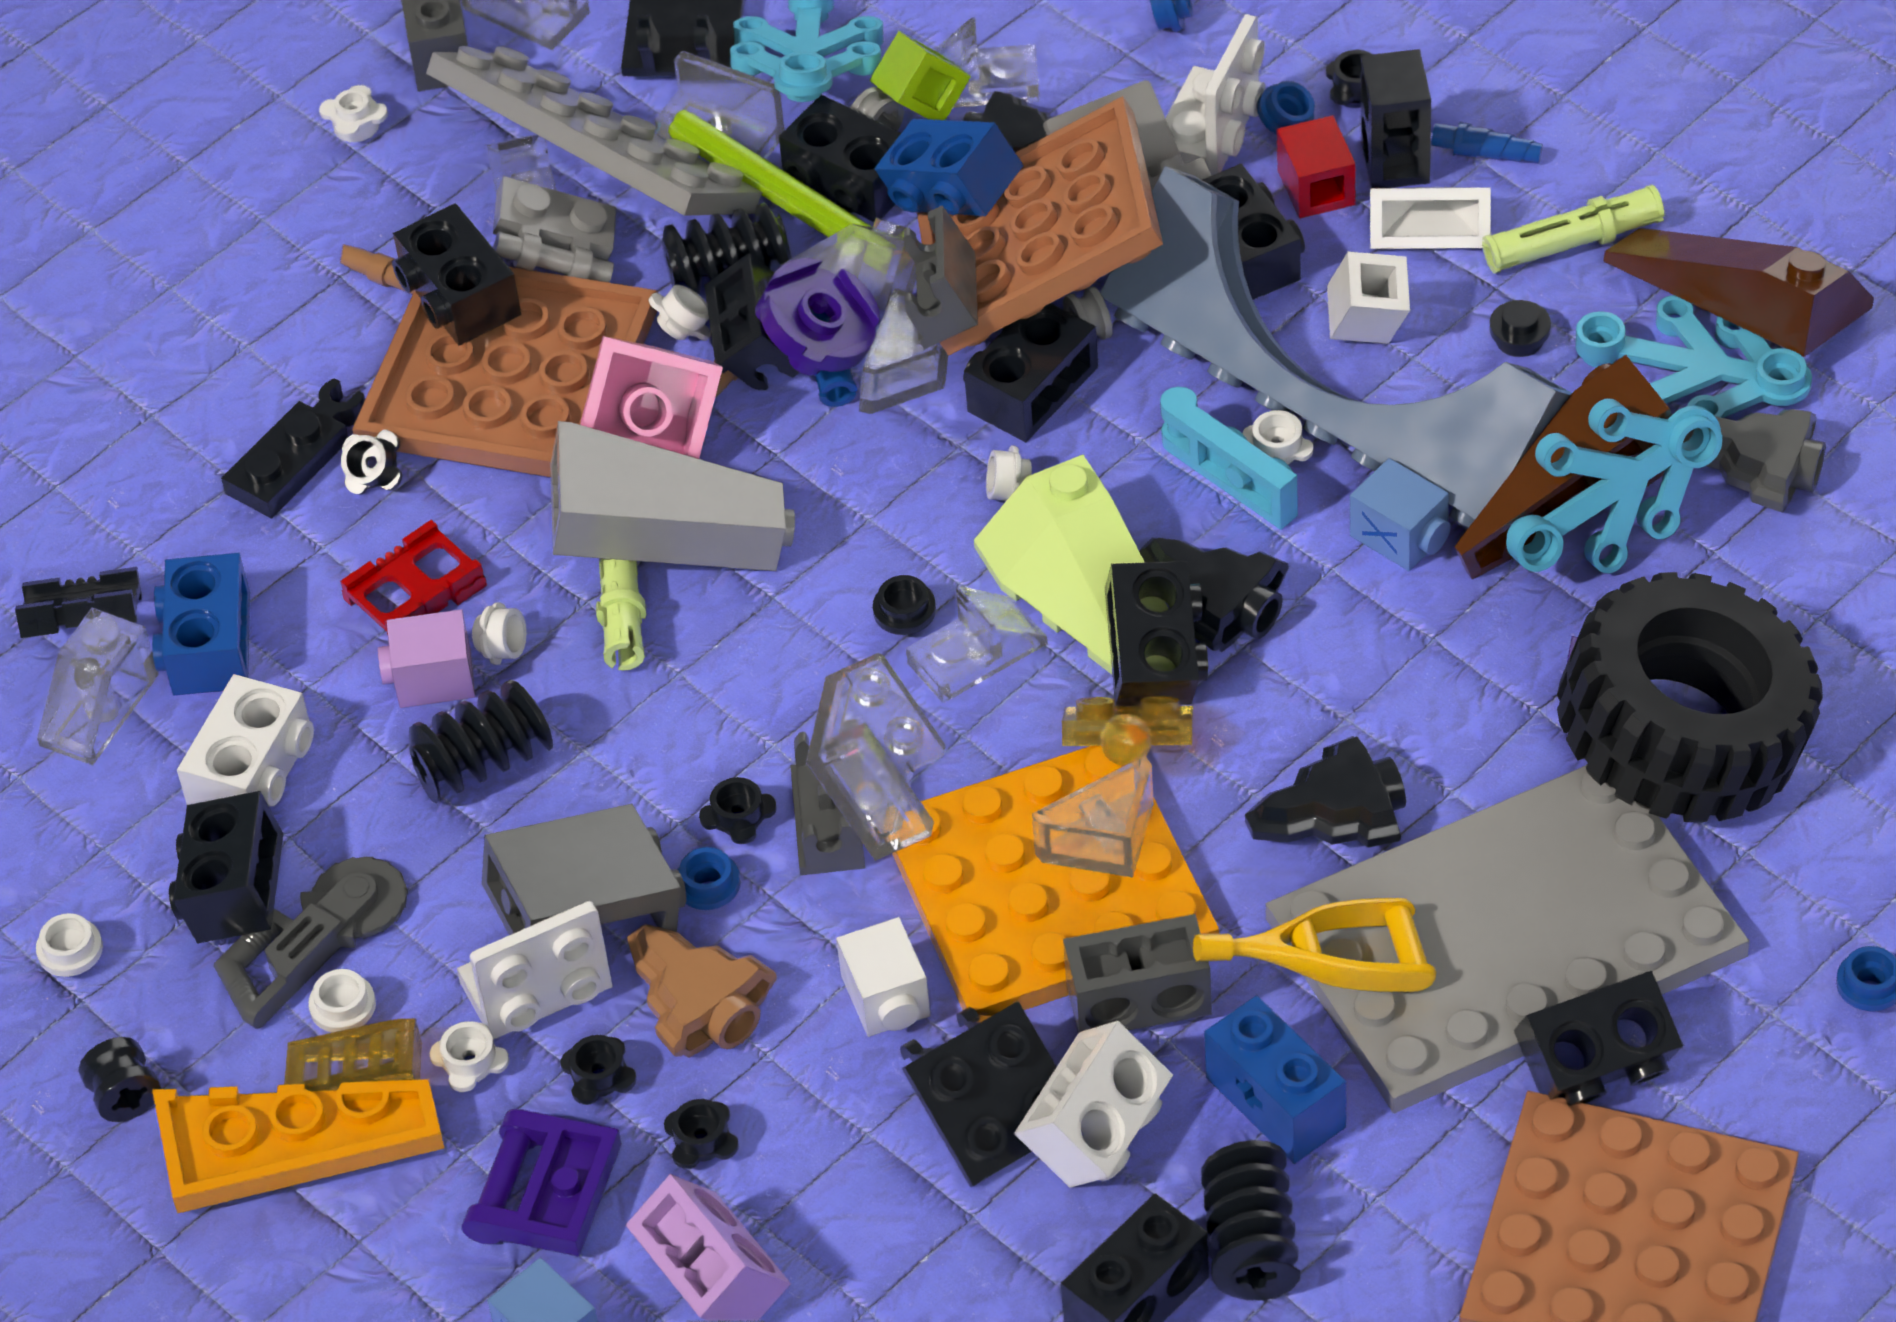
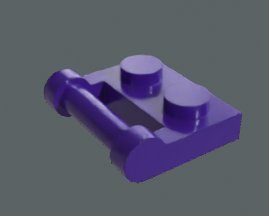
[461,1109,622,1257]

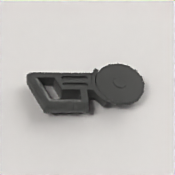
[213,857,408,1029]

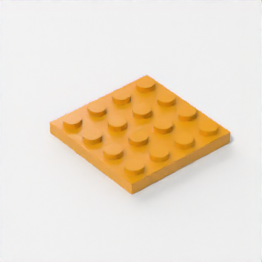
[880,735,1220,1016]

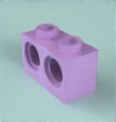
[626,1174,791,1322]

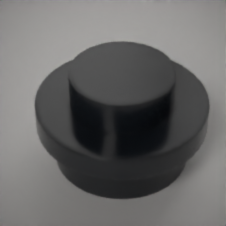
[1489,300,1551,357]
[872,575,936,635]

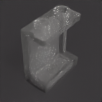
[806,653,946,861]

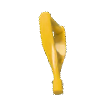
[1193,898,1436,992]

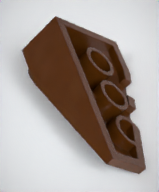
[1603,228,1874,357]
[1454,355,1672,579]

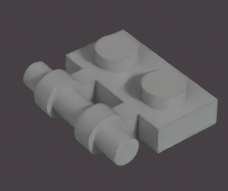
[493,176,616,283]

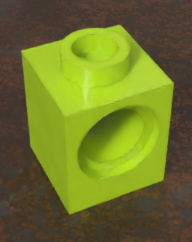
[869,31,971,120]

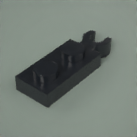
[221,378,365,519]

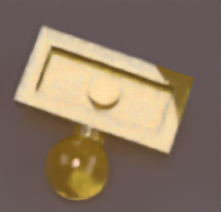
[1062,696,1194,766]

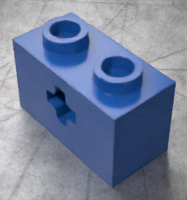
[1204,995,1346,1164]

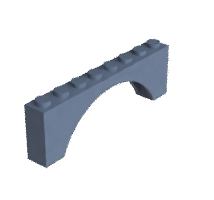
[1100,166,1572,528]

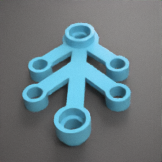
[730,0,883,102]
[1575,295,1812,418]
[1506,399,1723,574]

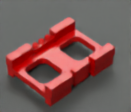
[340,520,487,636]

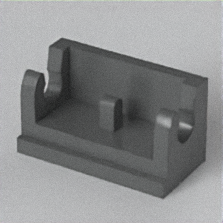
[904,205,978,349]
[790,722,865,875]

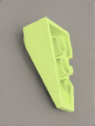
[974,454,1175,674]

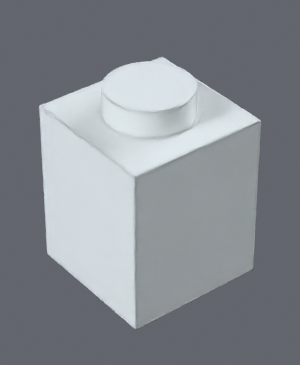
[1327,251,1410,344]
[836,917,931,1037]

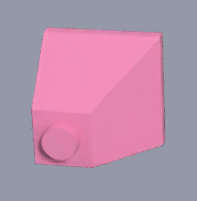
[580,336,723,459]

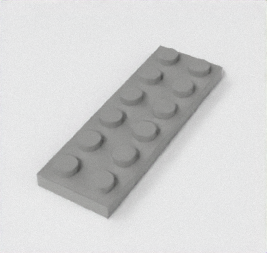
[426,46,762,216]

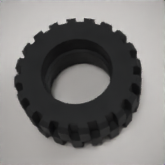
[1557,572,1823,823]

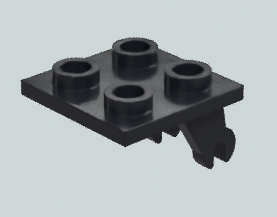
[621,0,745,76]
[900,1001,1057,1187]

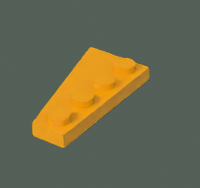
[152,1079,445,1214]

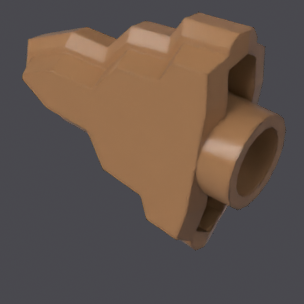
[627,924,777,1058]

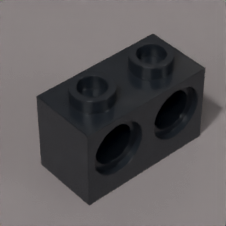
[1361,49,1431,189]
[778,94,901,224]
[1203,164,1305,300]
[392,203,522,346]
[963,303,1098,442]
[1105,561,1208,707]
[169,791,283,944]
[1513,970,1683,1107]
[1060,1193,1210,1322]

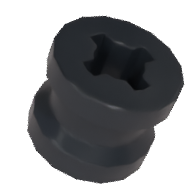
[78,1037,161,1122]

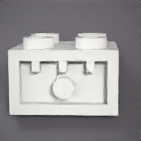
[1165,14,1266,176]
[457,901,613,1040]

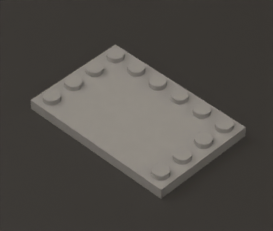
[1265,765,1749,1114]

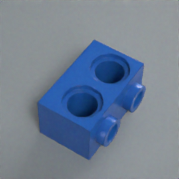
[875,119,1024,216]
[152,553,250,696]

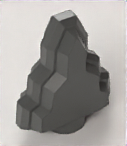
[1683,409,1826,513]

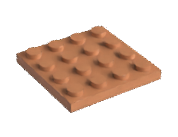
[917,96,1163,356]
[352,267,657,477]
[1459,1090,1799,1322]

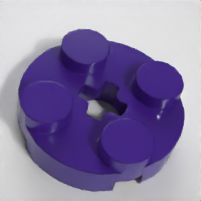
[755,258,880,376]

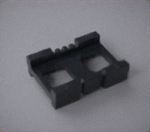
[15,567,142,638]

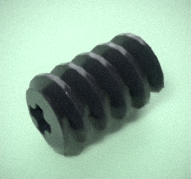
[662,203,792,295]
[409,680,553,803]
[1201,1140,1300,1301]

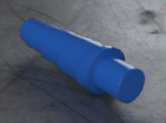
[1431,122,1543,163]

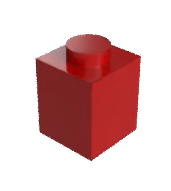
[1277,115,1356,219]

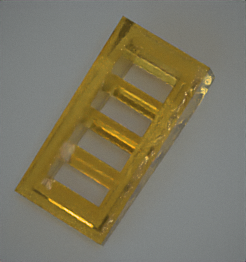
[284,1018,422,1091]

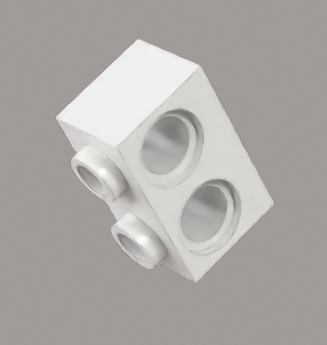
[177,674,314,807]
[1014,1021,1173,1187]

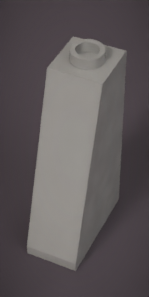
[550,421,795,571]

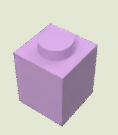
[378,609,475,708]

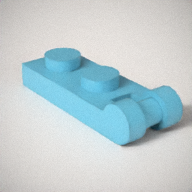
[1160,386,1298,530]

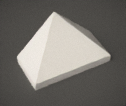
[1370,187,1491,249]

